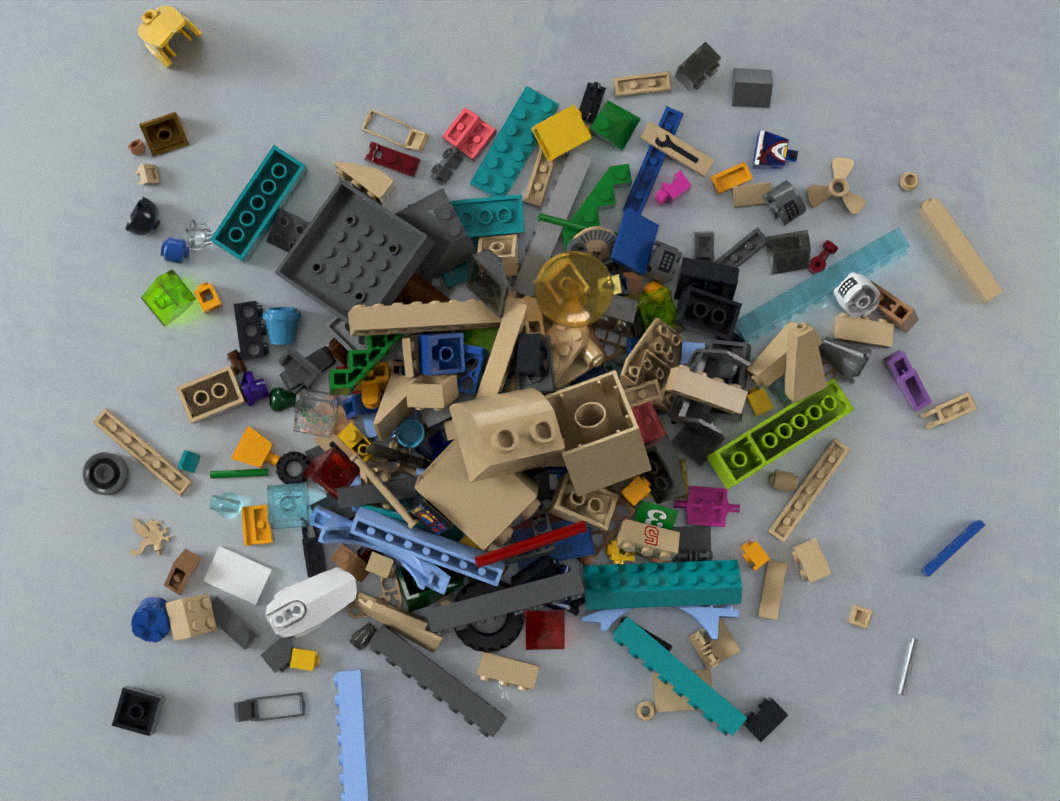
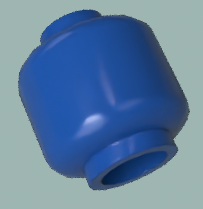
[161,237,190,264]

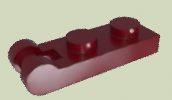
[364,142,421,178]

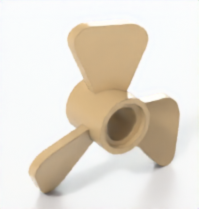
[807,157,865,214]

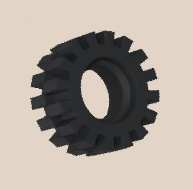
[276,451,312,486]

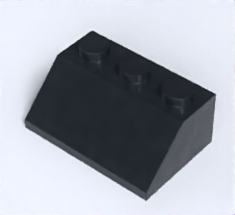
[674,257,739,300]

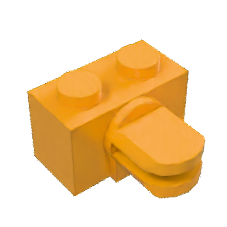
[353,362,392,409]

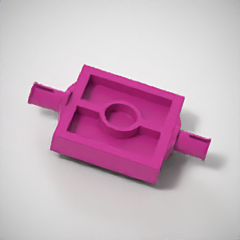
[674,486,740,527]

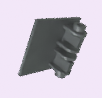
[266,208,310,252]
[672,526,713,562]

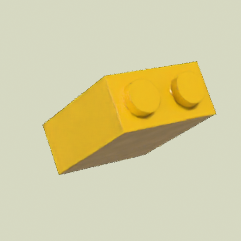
[531,105,592,162]

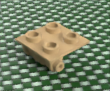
[688,617,741,670]

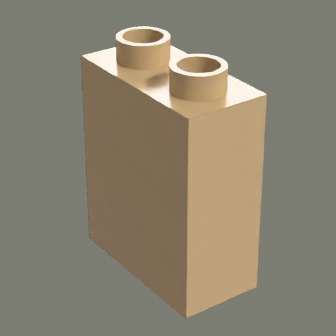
[414,437,541,550]

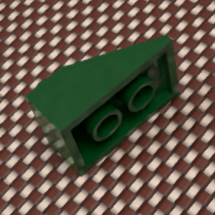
[396,563,463,612]

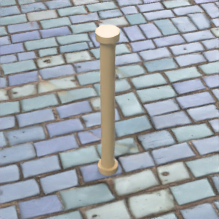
[349,451,419,529]

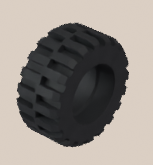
[453,580,525,653]

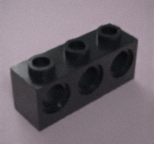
[233,301,269,363]

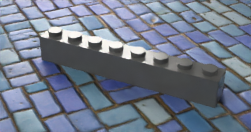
[426,570,585,636]
[368,624,507,737]

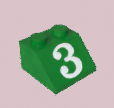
[633,500,679,530]

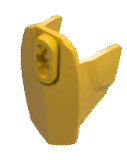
[138,5,202,68]

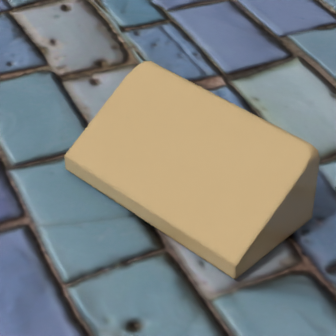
[732,182,772,208]

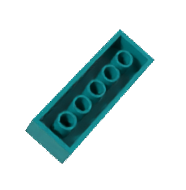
[210,145,308,264]

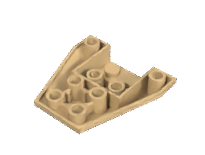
[620,318,682,413]

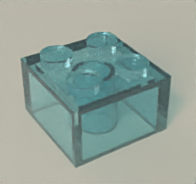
[267,483,310,529]

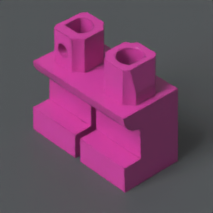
[654,170,692,207]

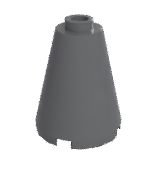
[818,337,872,384]

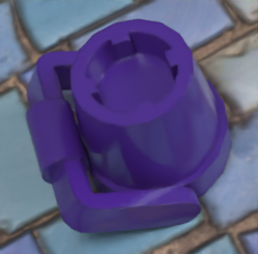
[240,371,270,406]

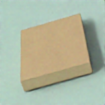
[653,669,712,712]

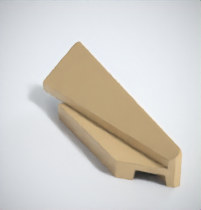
[353,592,443,653]

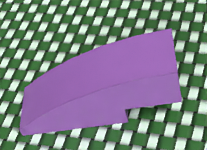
[883,350,932,412]

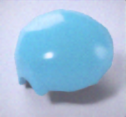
[396,419,426,448]

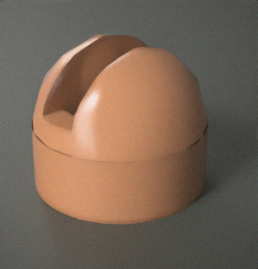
[128,139,145,156]

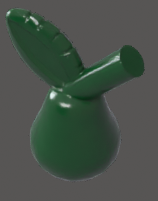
[269,385,313,413]

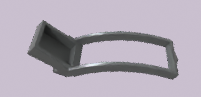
[234,692,305,722]

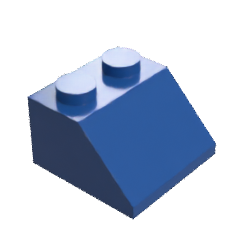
[418,333,465,375]

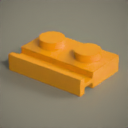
[241,504,273,546]

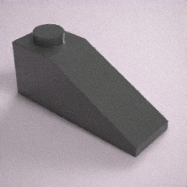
[211,596,260,650]

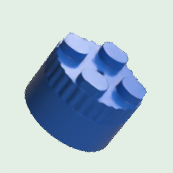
[131,597,171,643]

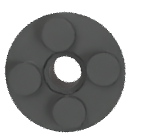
[83,452,129,495]

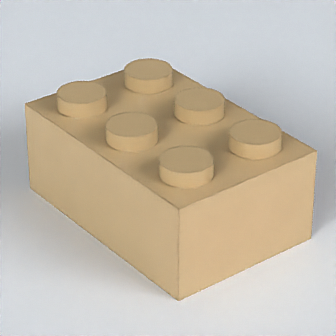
[176,366,247,424]

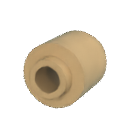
[769,470,798,492]

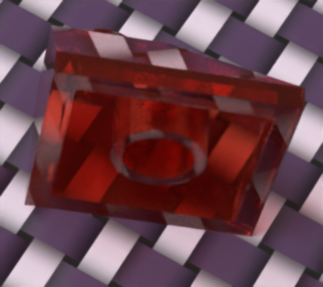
[302,447,360,501]
[525,610,565,650]

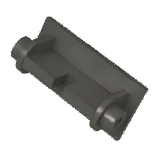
[429,147,464,185]

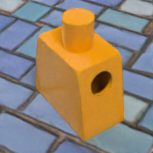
[231,426,281,469]

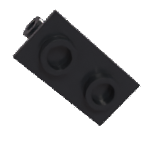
[579,82,606,123]

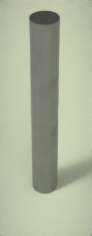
[898,637,919,696]

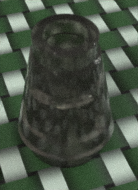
[349,622,377,651]

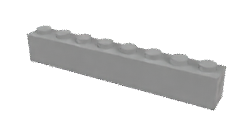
[510,150,592,298]

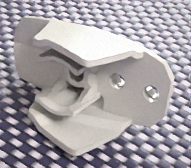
[265,567,357,638]

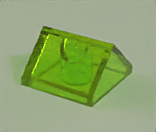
[637,287,676,330]

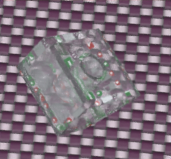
[293,388,340,438]

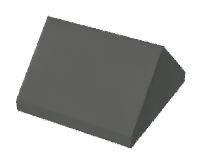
[732,68,773,108]

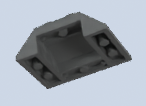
[395,188,477,282]

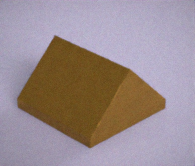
[139,112,189,156]

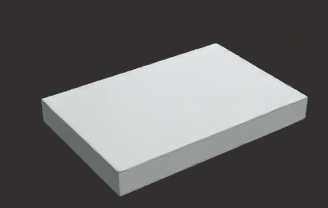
[203,546,273,605]

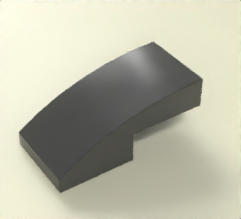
[694,231,714,263]

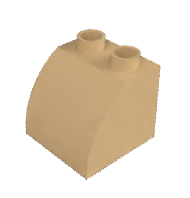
[545,370,652,497]
[449,388,565,483]

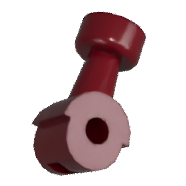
[808,240,839,274]

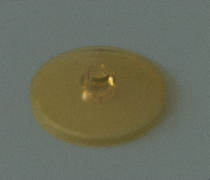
[535,251,613,328]

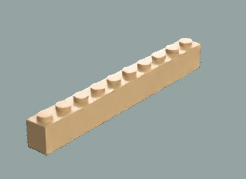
[348,296,543,336]

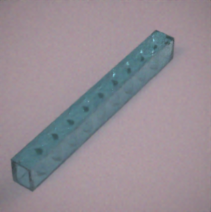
[735,227,911,343]

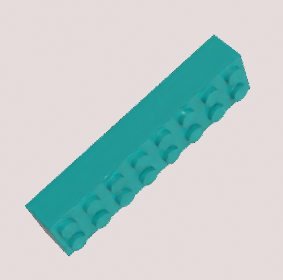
[583,560,742,610]

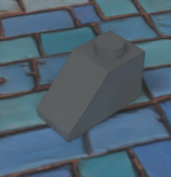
[260,635,295,673]

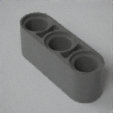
[279,346,336,391]

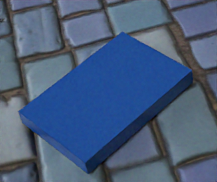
[610,208,659,276]

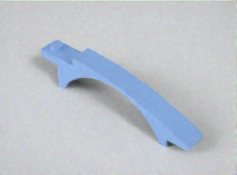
[309,505,451,595]
[582,605,739,640]

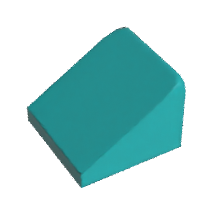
[178,450,201,473]

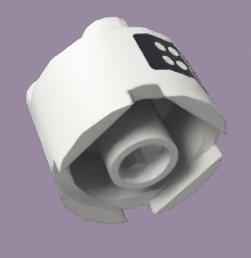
[834,272,880,318]

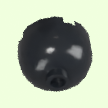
[125,196,161,236]

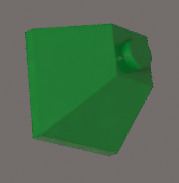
[590,100,641,151]

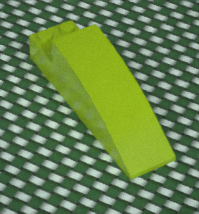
[706,378,854,489]

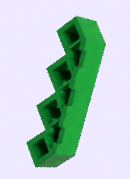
[562,164,632,253]
[329,333,405,395]

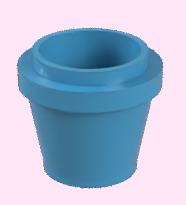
[262,307,301,345]

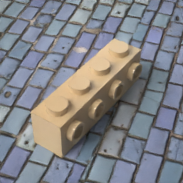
[665,365,748,414]

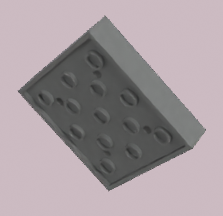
[274,179,435,325]

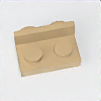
[402,335,420,378]

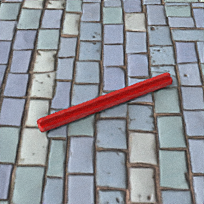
[475,521,587,568]

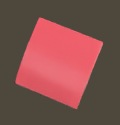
[442,107,497,161]
[631,402,666,444]

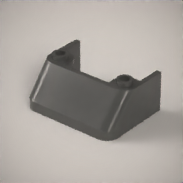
[668,348,750,435]

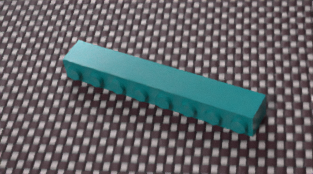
[612,616,747,736]

